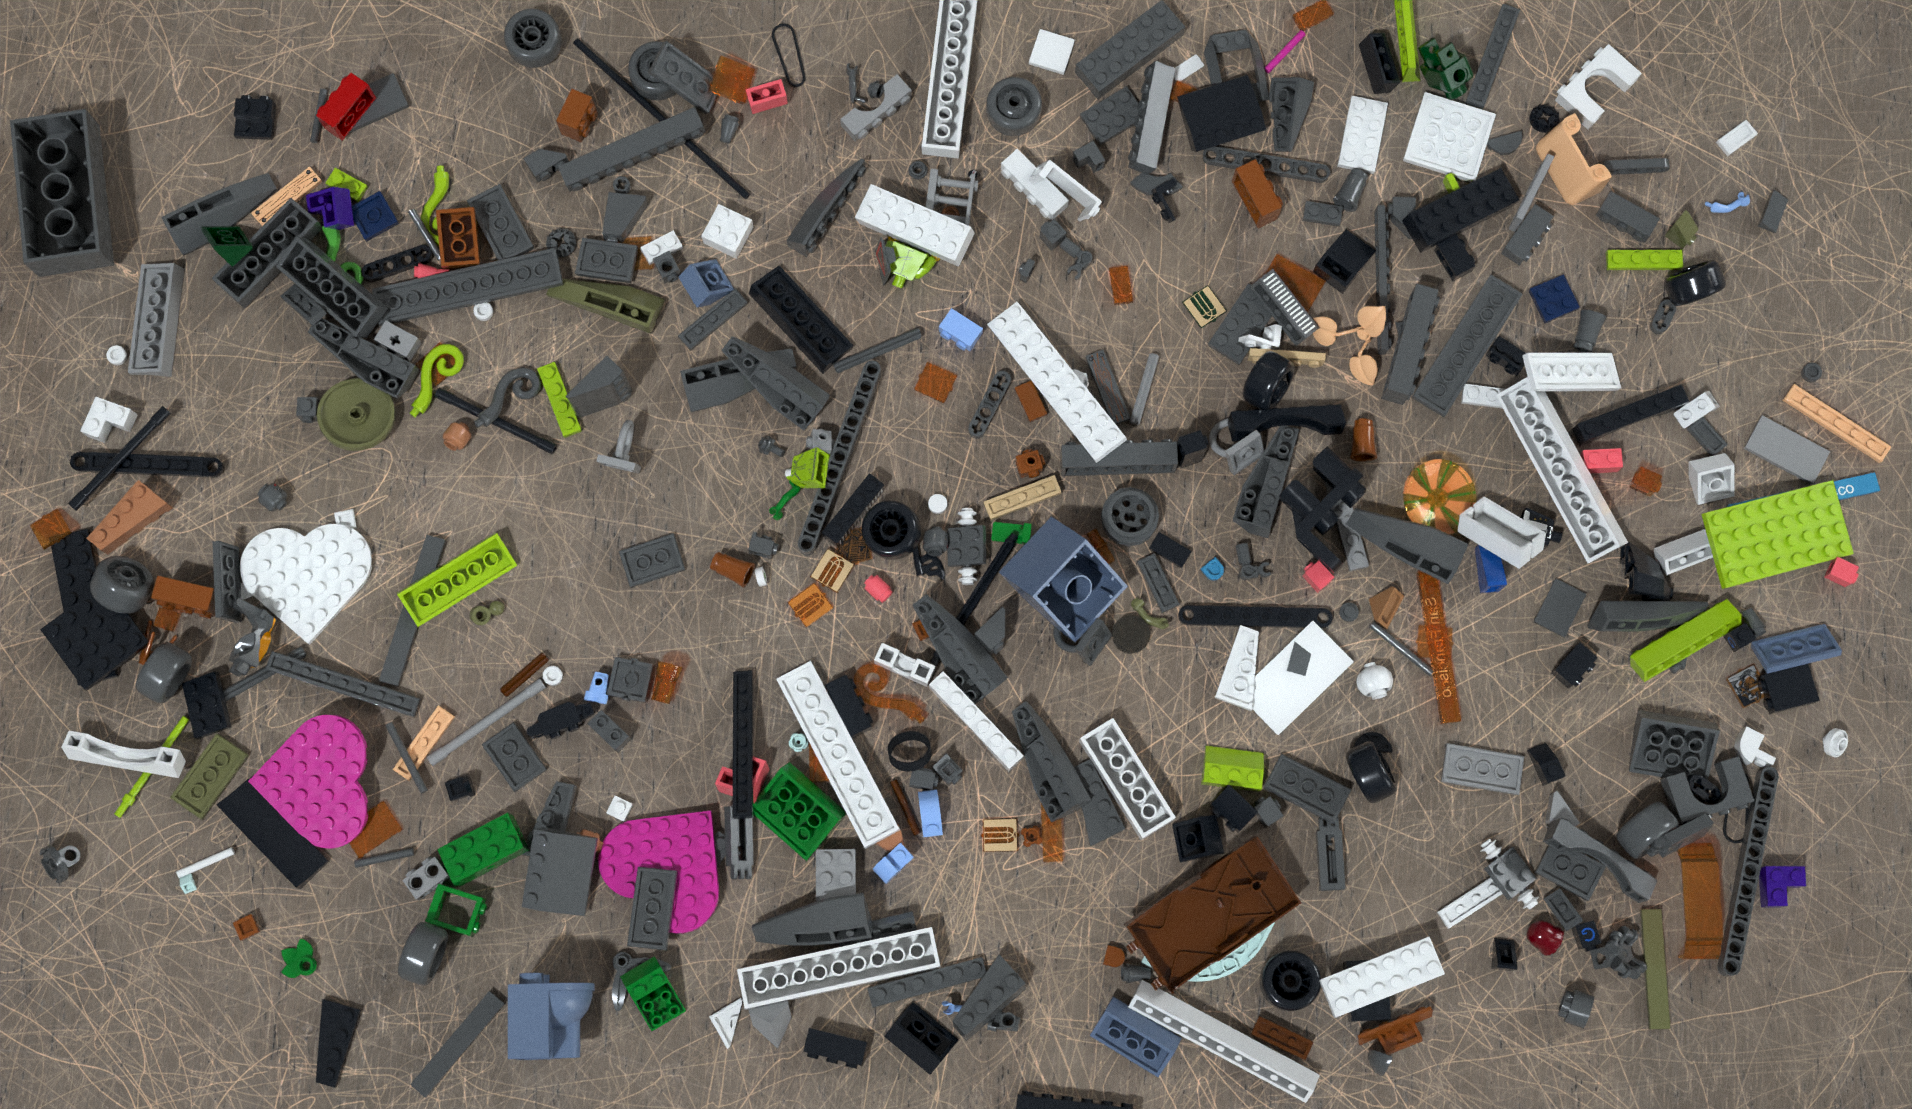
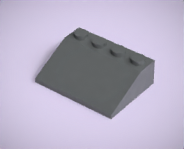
[566,356,632,418]
[1629,710,1720,783]
[522,827,598,916]

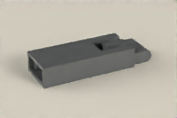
[724,806,754,879]
[1647,813,1714,858]
[1316,817,1345,891]

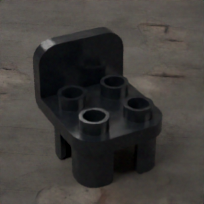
[1279,446,1367,575]

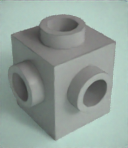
[806,429,834,456]

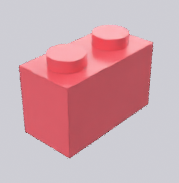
[745,79,788,114]
[1580,448,1623,473]

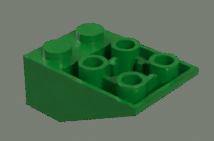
[620,956,686,1031]

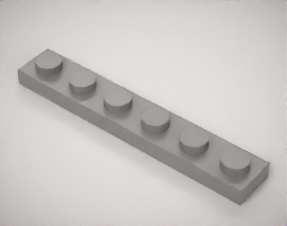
[1324,481,1369,572]

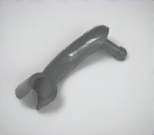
[846,63,866,104]

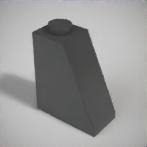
[602,192,648,243]

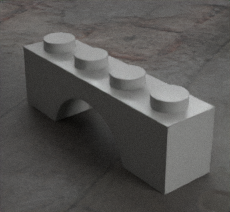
[840,74,912,142]

